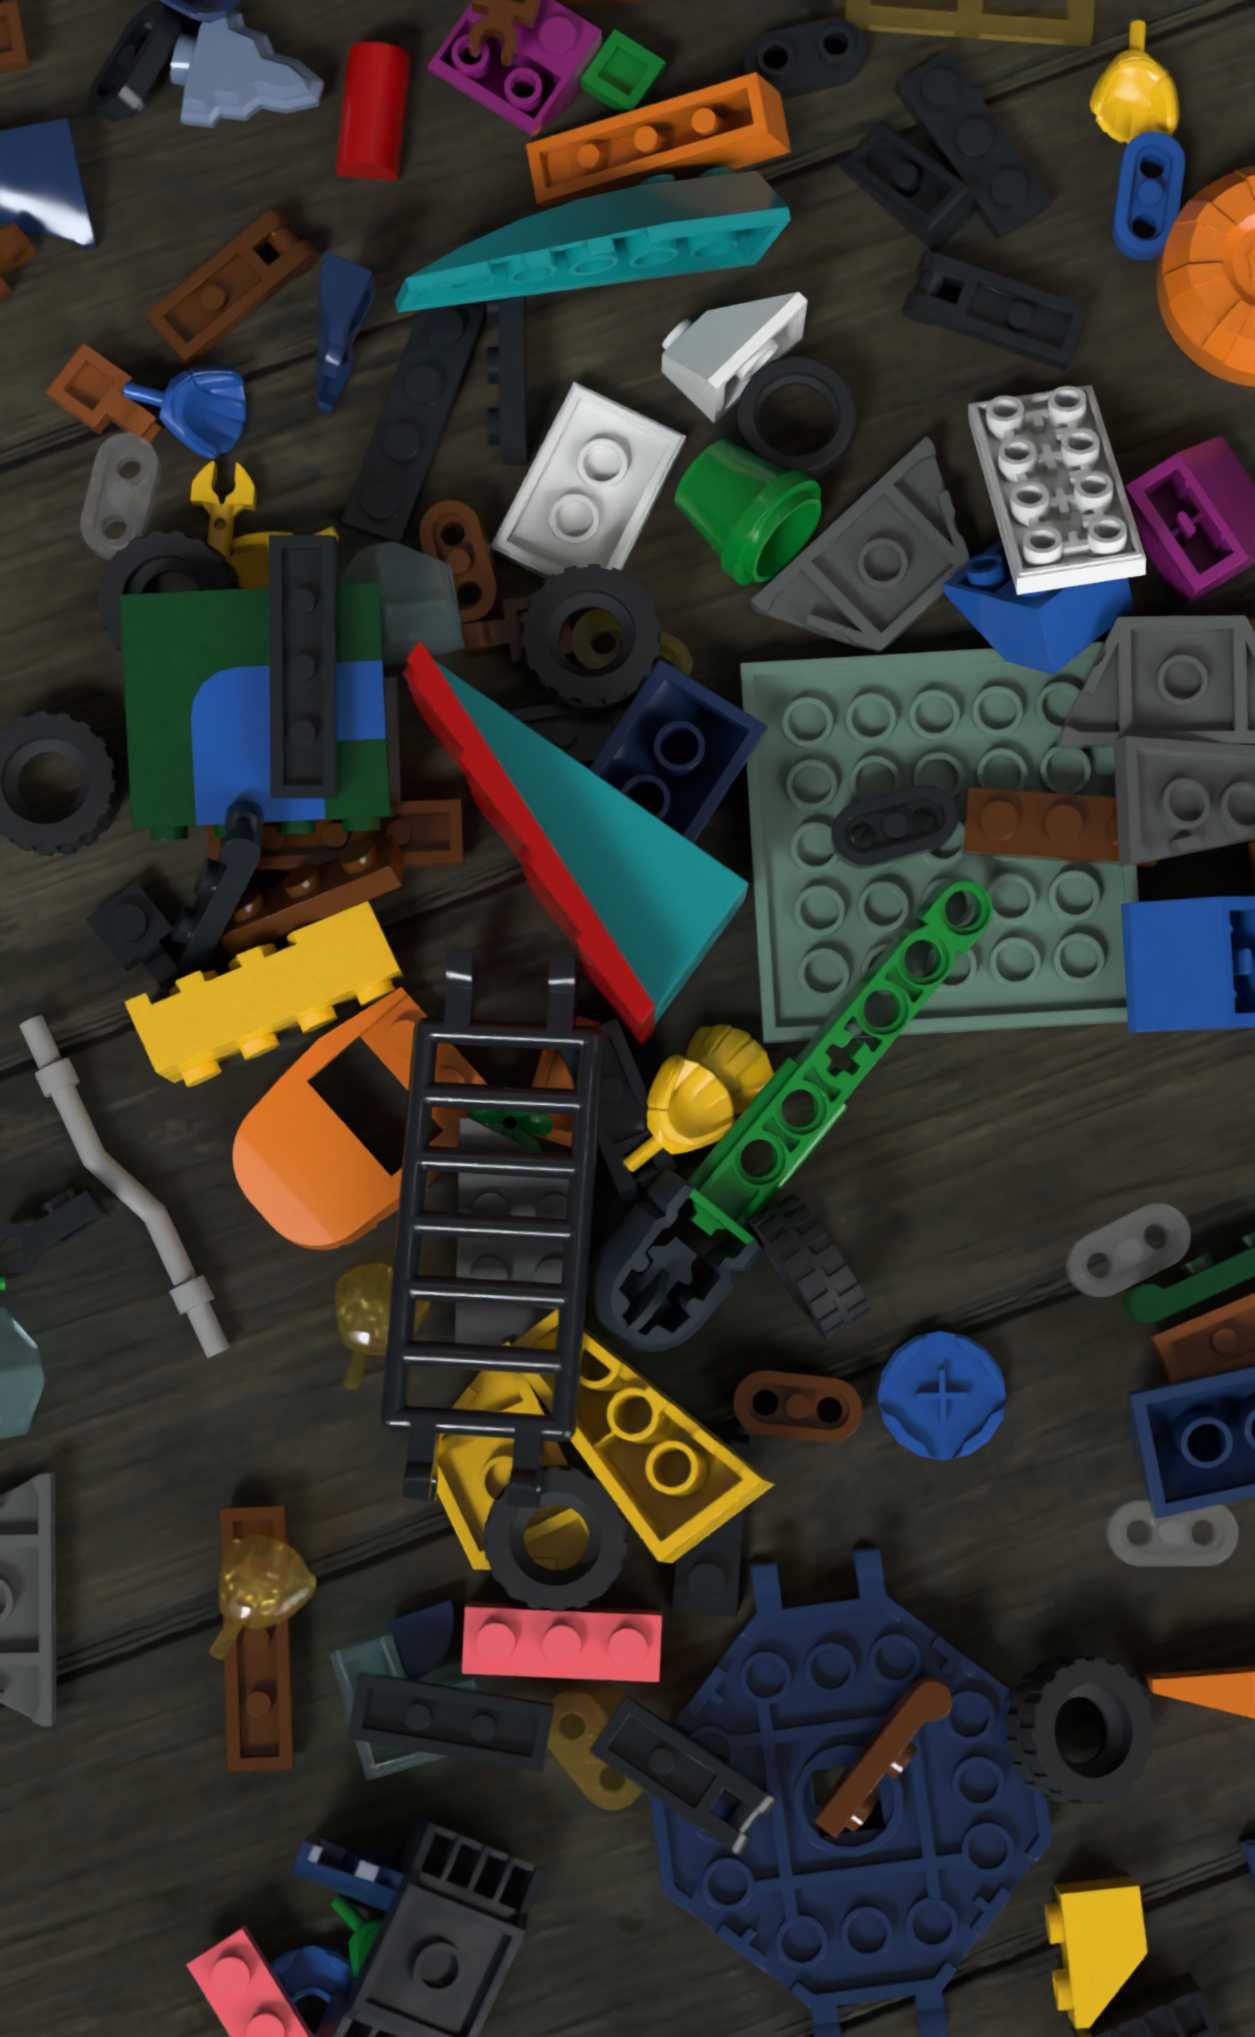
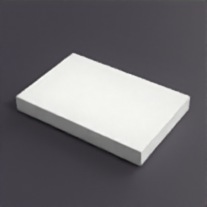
[491,382,686,579]

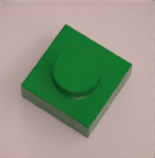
[580,29,666,114]

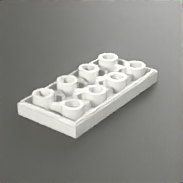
[968,385,1146,595]

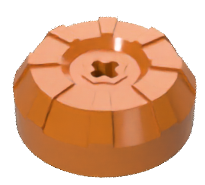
[1156,166,1255,387]

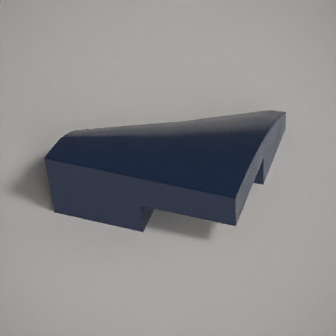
[316,251,377,415]

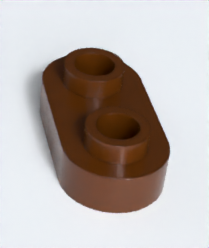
[419,500,503,625]
[733,1370,863,1443]

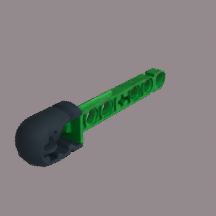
[586,879,993,1352]

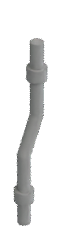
[19,1015,231,1358]

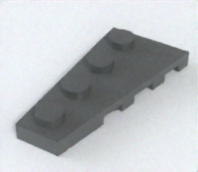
[1114,736,1255,868]

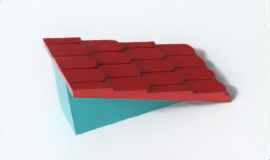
[403,640,748,1049]

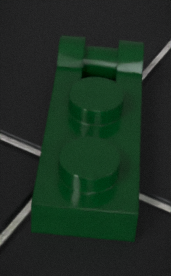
[1122,1230,1255,1324]

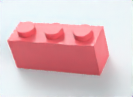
[462,1602,662,1682]

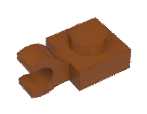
[46,343,163,449]

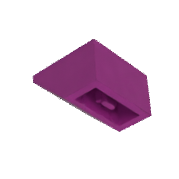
[428,0,602,137]
[1124,435,1255,608]

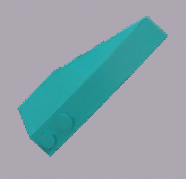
[395,167,791,313]

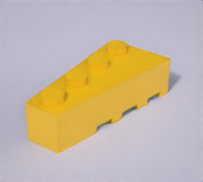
[124,901,404,1087]
[510,1309,775,1563]

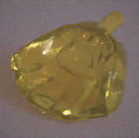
[335,1263,431,1390]
[209,1534,317,1660]

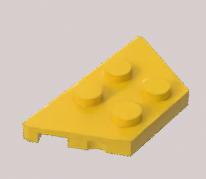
[437,1341,589,1570]

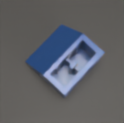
[943,539,1134,674]
[1121,896,1255,1033]

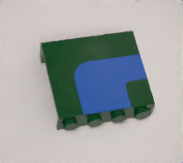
[119,582,395,841]

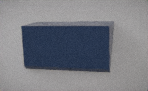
[589,659,768,844]
[1128,1363,1255,1519]

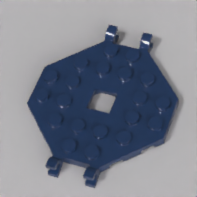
[650,1547,1053,2037]

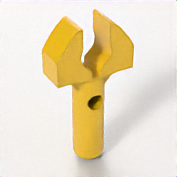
[190,461,257,564]

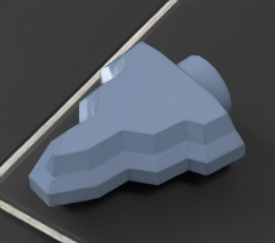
[170,10,325,128]

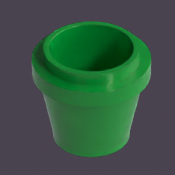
[675,439,822,585]

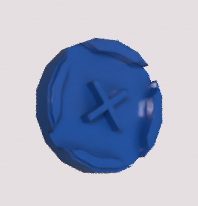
[877,1331,1006,1460]

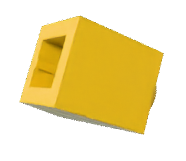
[1045,1876,1147,2029]

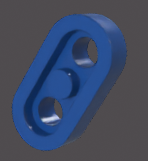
[1111,132,1185,260]

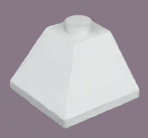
[662,292,808,424]

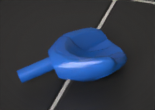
[123,365,246,459]

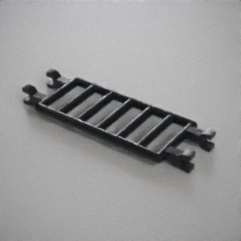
[381,950,605,1509]

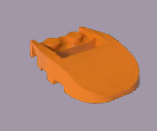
[232,987,487,1250]

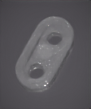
[80,433,161,560]
[1066,1203,1191,1297]
[1105,1500,1239,1566]

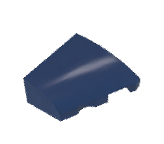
[0,118,97,249]
[292,1832,404,1912]

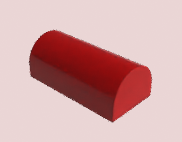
[336,42,411,181]

